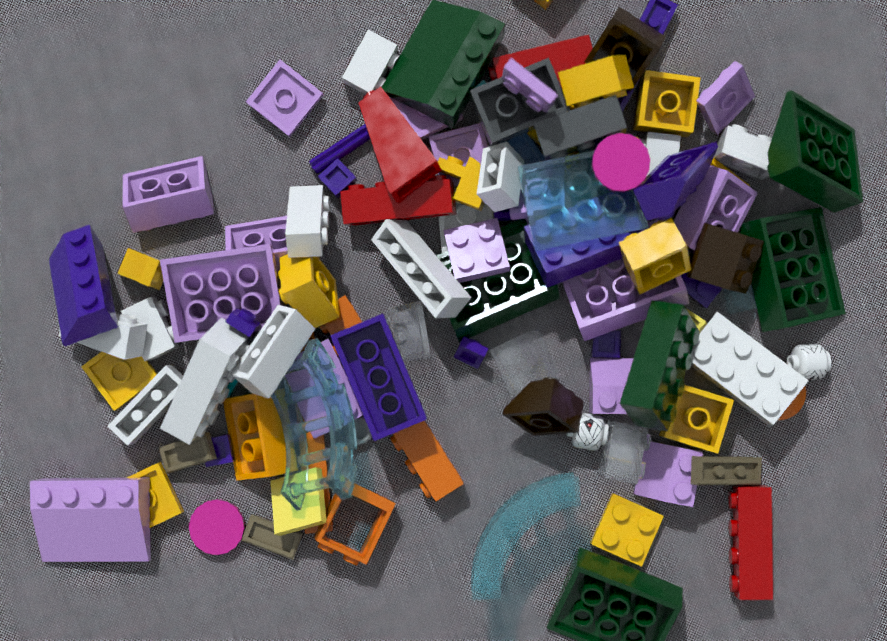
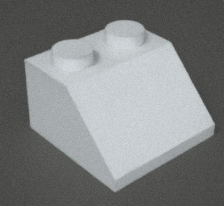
[714,124,772,180]

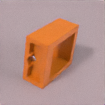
[313,478,396,566]

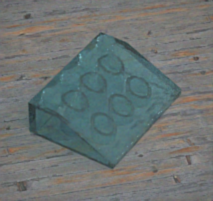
[517,151,648,251]

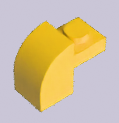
[438,156,485,211]
[117,248,163,290]

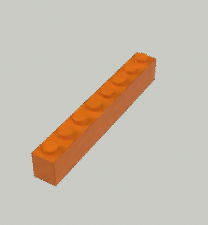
[319,295,464,502]

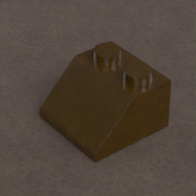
[584,7,666,92]
[687,223,764,294]
[502,377,584,436]

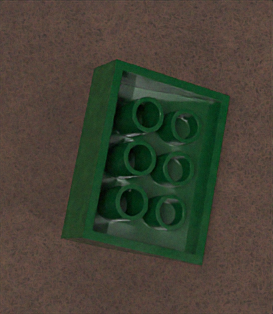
[382,0,505,128]
[767,90,863,213]
[739,207,846,332]
[436,218,560,342]
[546,547,683,641]

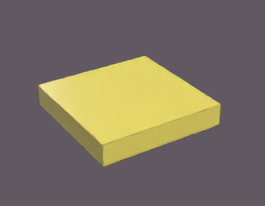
[270,467,327,536]

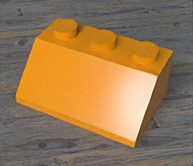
[223,389,296,481]

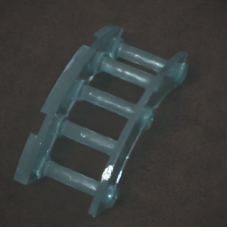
[271,338,357,511]
[471,472,581,600]

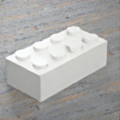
[691,312,809,427]
[160,318,250,445]

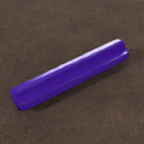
[309,124,370,173]

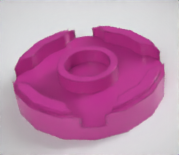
[592,133,650,192]
[189,499,245,555]

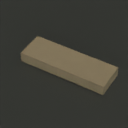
[691,456,762,485]

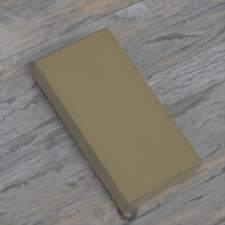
[159,432,217,474]
[241,514,303,560]

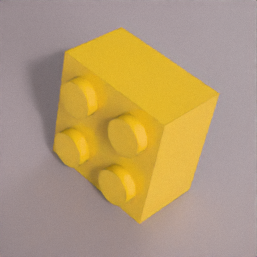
[558,55,634,108]
[633,70,701,137]
[619,218,691,294]
[278,254,340,328]
[659,385,734,454]

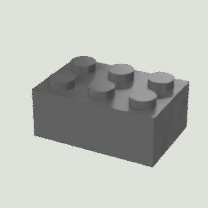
[469,58,570,146]
[534,95,627,164]

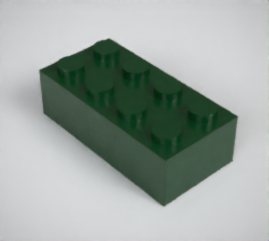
[619,300,699,431]

